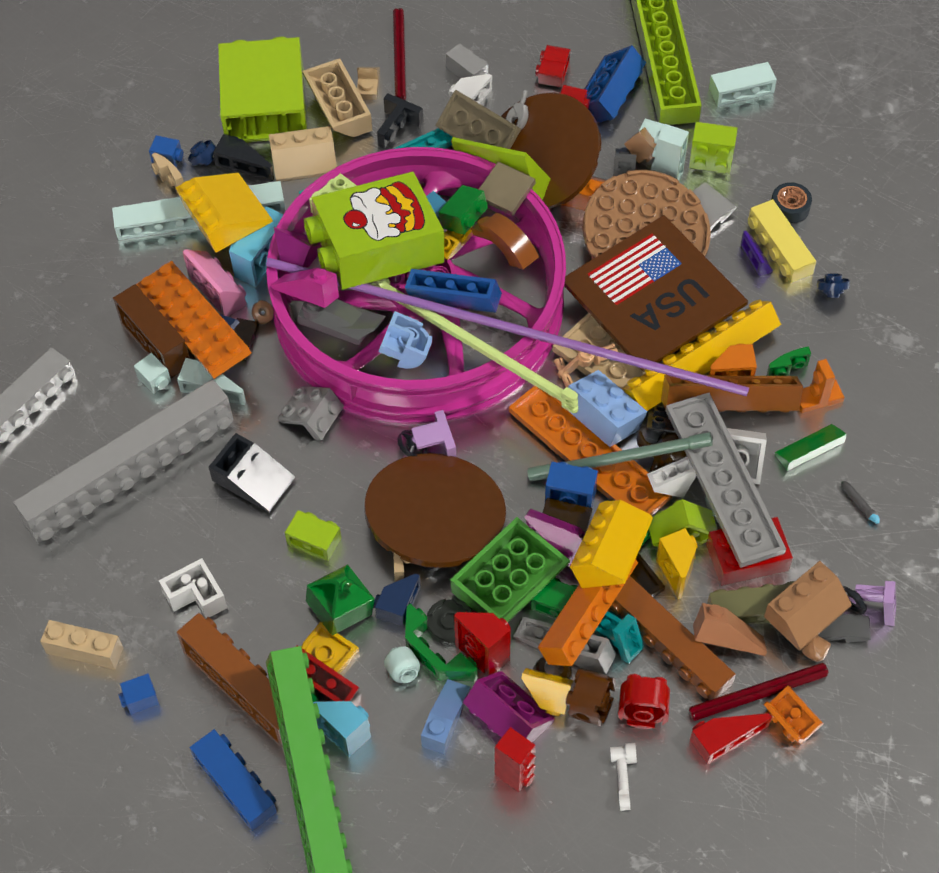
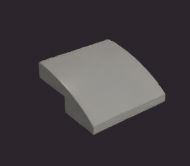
[693,182,736,230]

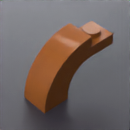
[471,213,539,269]

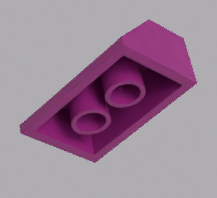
[463,671,556,743]

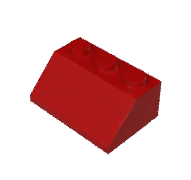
[454,612,511,676]

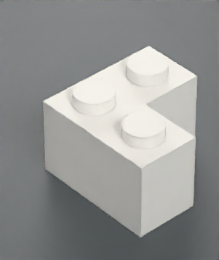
[159,558,228,618]

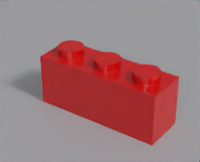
[296,645,360,701]
[495,727,536,792]

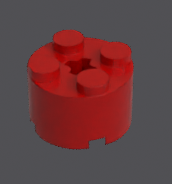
[618,674,670,729]

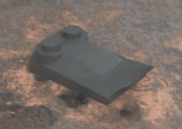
[298,299,386,345]

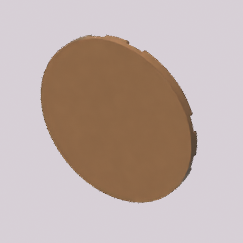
[582,170,711,259]

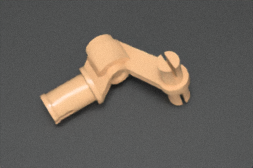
[554,343,618,388]

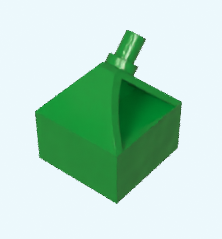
[305,564,375,636]

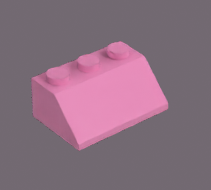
[183,249,247,317]

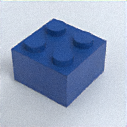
[545,461,598,508]

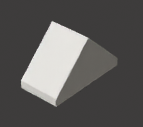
[647,457,696,498]

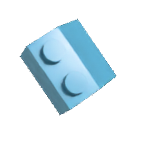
[313,701,371,757]

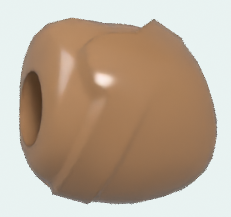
[252,300,274,324]
[801,635,831,662]

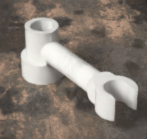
[610,743,637,811]

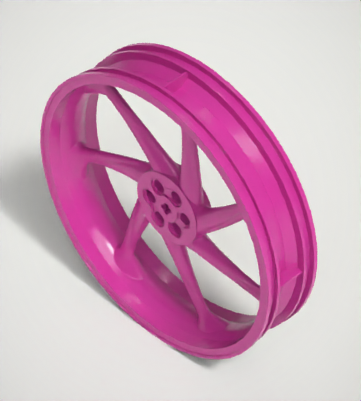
[266,147,566,424]

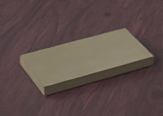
[435,89,521,149]

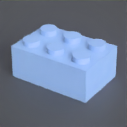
[568,370,647,447]

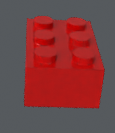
[706,517,793,586]

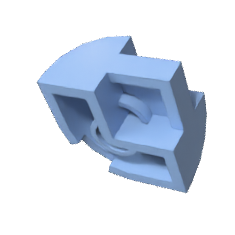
[378,311,432,369]

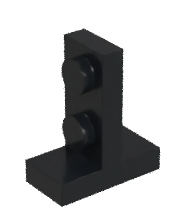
[377,93,424,149]

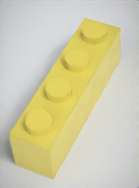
[748,199,816,283]

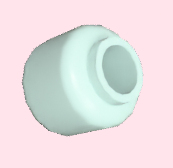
[384,646,420,683]

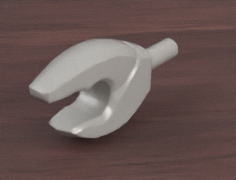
[506,90,529,130]

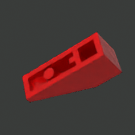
[690,713,772,765]

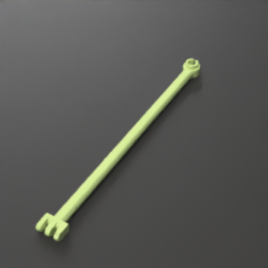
[370,278,578,413]

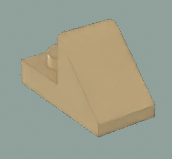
[357,67,380,100]

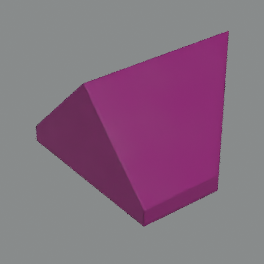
[274,227,322,268]

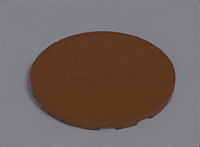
[501,93,601,210]
[364,453,506,568]

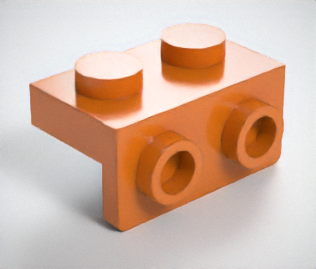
[763,686,824,744]

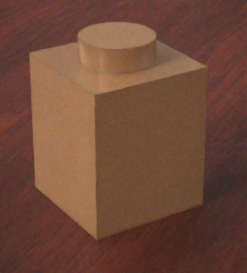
[624,127,657,164]

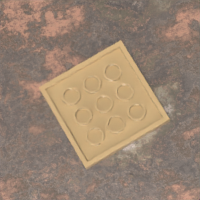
[552,313,662,388]

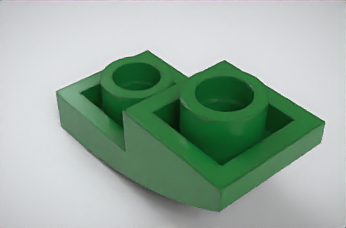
[766,346,811,376]

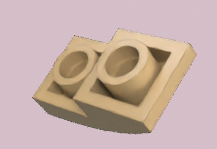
[151,153,184,187]

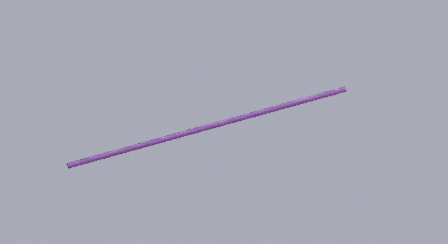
[266,258,749,397]

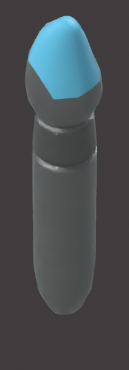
[841,481,880,524]

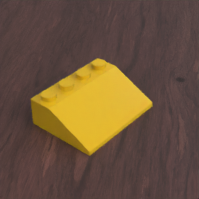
[175,173,273,253]

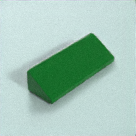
[774,424,847,471]

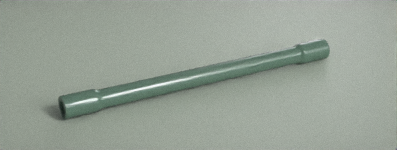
[527,432,713,482]

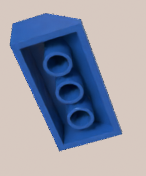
[584,45,646,123]

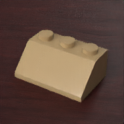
[269,126,337,182]

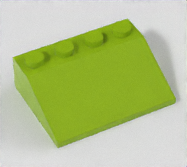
[451,137,551,200]

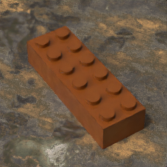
[176,613,283,748]

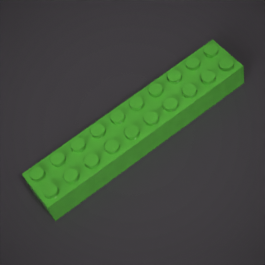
[266,646,352,873]

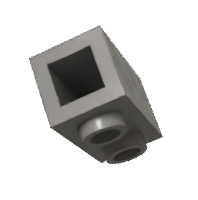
[446,43,488,79]

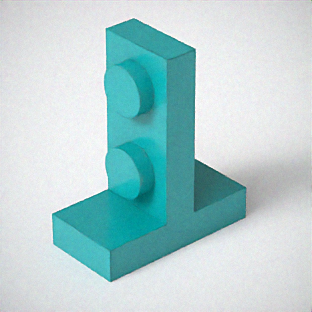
[594,611,644,664]

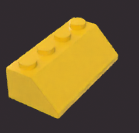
[570,500,653,588]

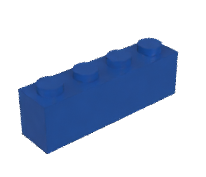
[405,269,502,313]
[189,729,277,831]

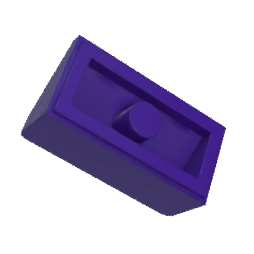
[741,231,773,276]

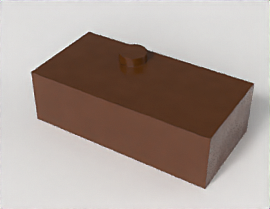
[113,284,190,379]

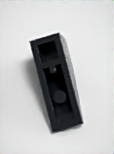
[213,134,274,181]

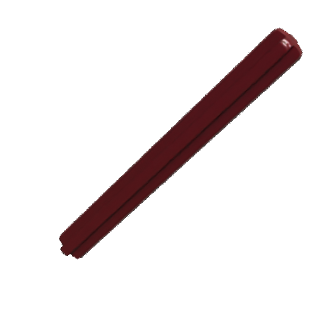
[393,8,406,100]
[689,663,829,721]

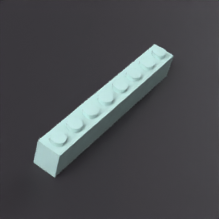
[112,181,286,241]

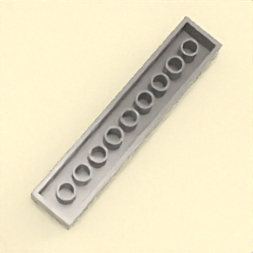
[13,379,234,544]

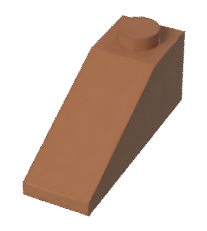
[693,603,767,656]

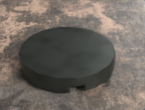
[427,598,473,645]

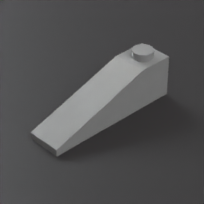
[513,617,616,675]

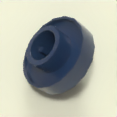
[188,140,216,166]
[817,273,850,298]

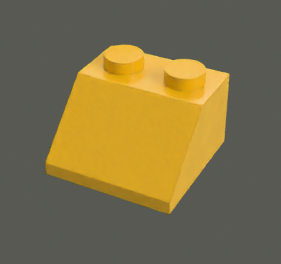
[656,528,698,600]

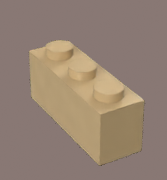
[40,620,123,670]

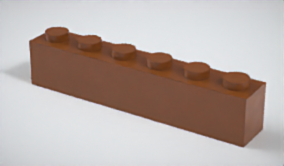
[661,375,803,413]
[609,576,736,700]

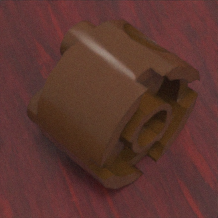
[566,669,616,727]

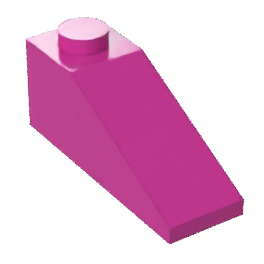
[271,268,339,308]

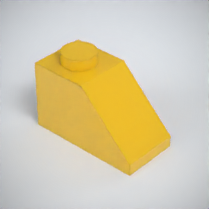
[521,668,574,716]

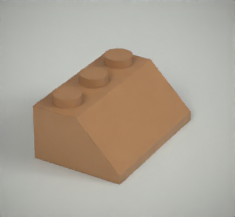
[764,561,852,651]

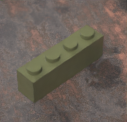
[707,581,795,625]

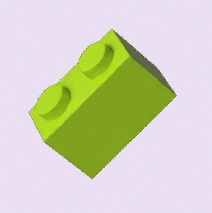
[285,510,342,561]

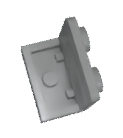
[277,386,344,440]

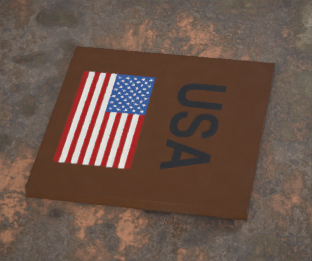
[564,215,748,372]

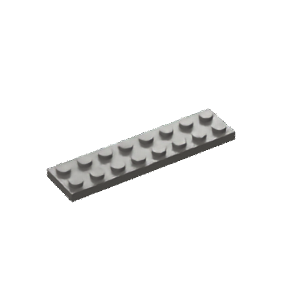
[665,393,786,568]

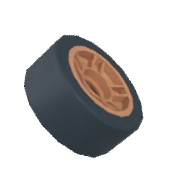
[771,182,812,223]

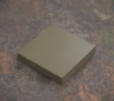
[479,162,536,216]

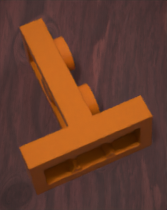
[799,359,845,414]

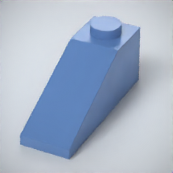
[421,679,471,754]

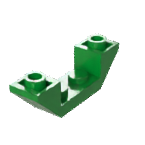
[405,603,478,682]

